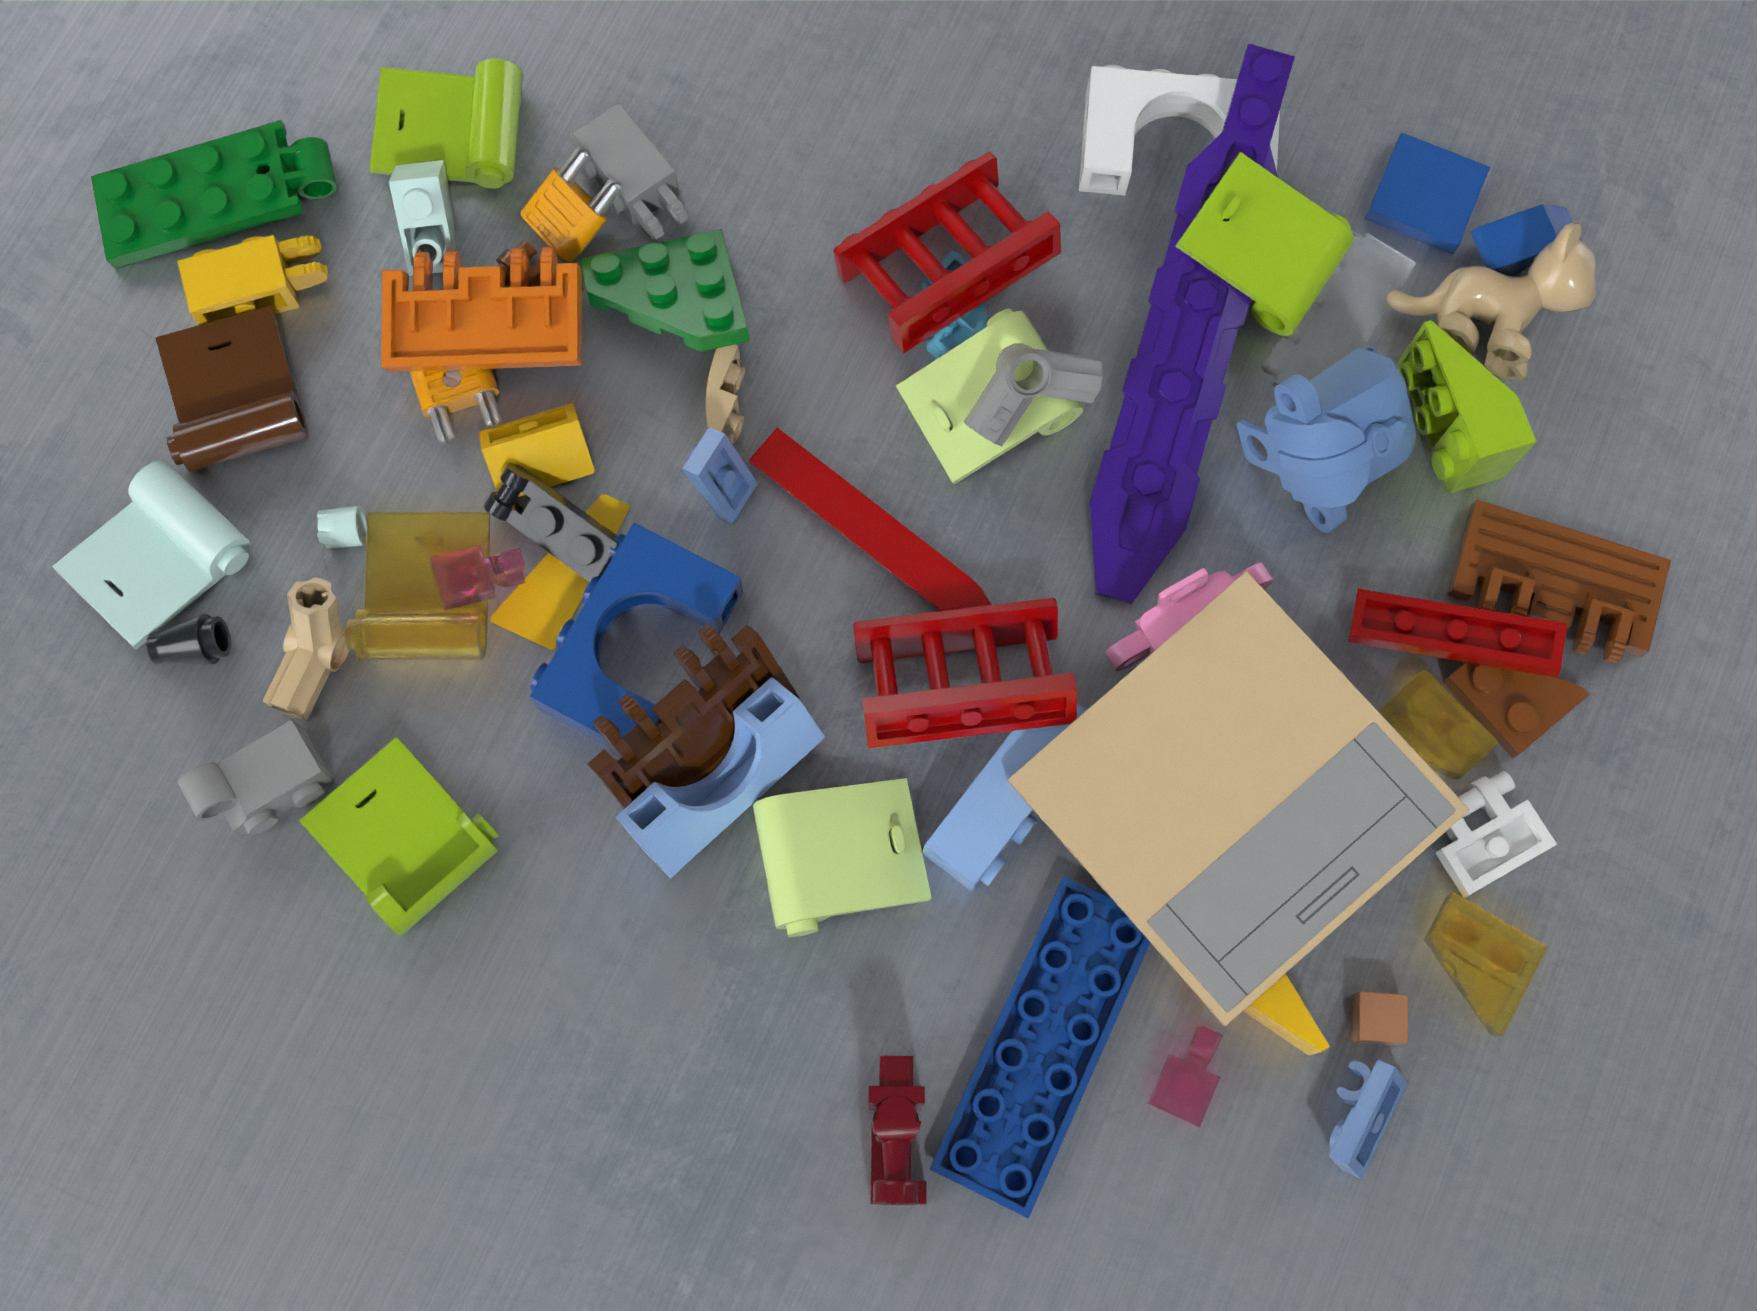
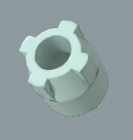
[317,506,369,549]

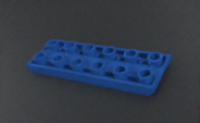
[929,876,1150,1219]

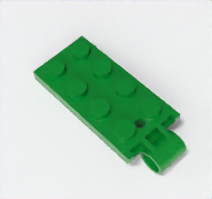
[91,120,337,268]

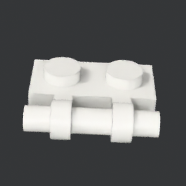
[1435,771,1557,898]

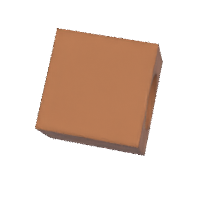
[1352,991,1408,1046]

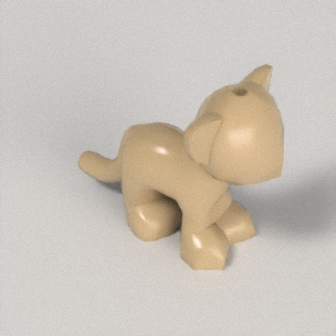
[1386,223,1597,381]

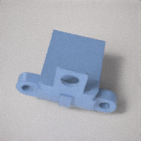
[1236,346,1416,533]

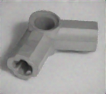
[964,343,1103,447]

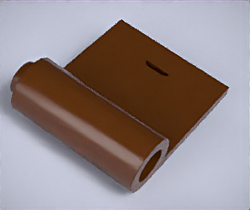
[155,305,308,472]

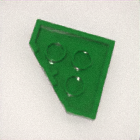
[580,229,750,352]

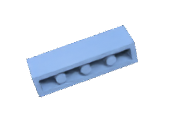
[923,703,1086,892]

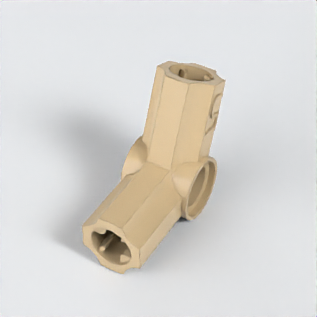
[262,577,353,721]

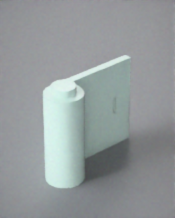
[52,460,250,650]

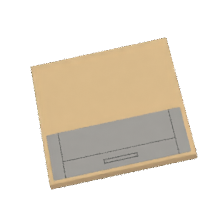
[1008,571,1470,1026]

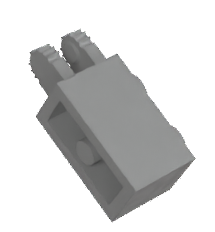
[572,102,689,242]

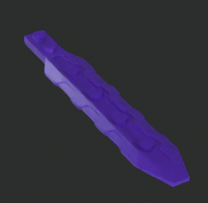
[1089,43,1295,604]

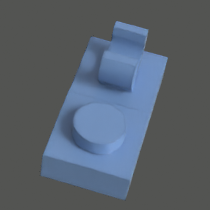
[682,427,758,524]
[1329,1059,1408,1180]

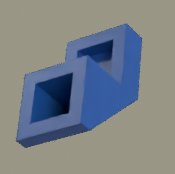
[1471,204,1582,276]

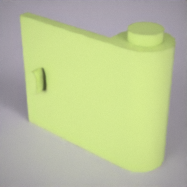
[896,309,1083,484]
[752,778,932,937]

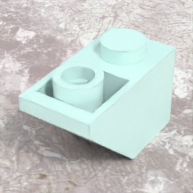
[389,160,456,276]

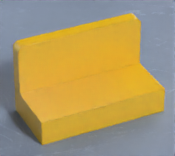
[478,403,595,497]

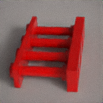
[833,151,1061,354]
[853,598,1077,748]

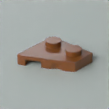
[1443,662,1590,759]

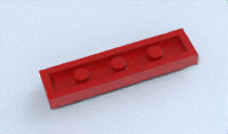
[1348,589,1568,678]

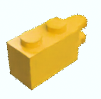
[177,235,329,325]

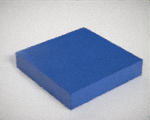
[1365,132,1490,254]

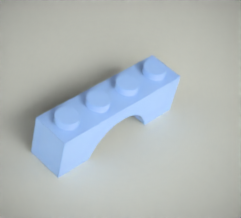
[615,677,825,879]

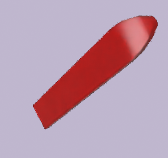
[749,427,992,611]

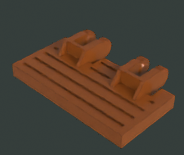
[1447,500,1671,665]

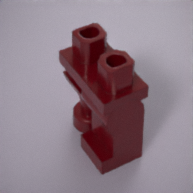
[868,1055,927,1205]

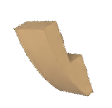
[705,345,745,444]

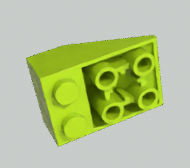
[1397,320,1537,494]

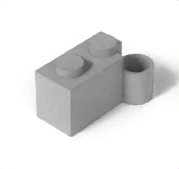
[177,720,335,836]

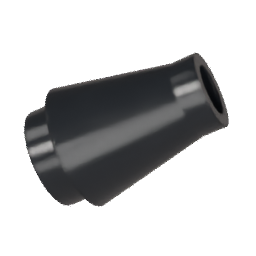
[147,614,231,664]

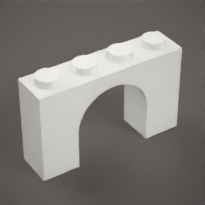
[1078,65,1280,196]

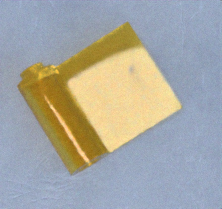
[345,512,490,660]

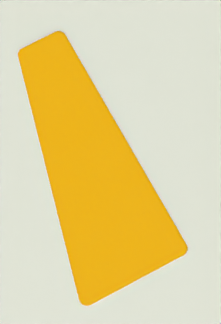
[490,494,630,650]

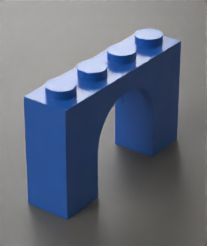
[530,523,744,747]

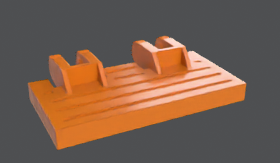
[381,247,582,372]

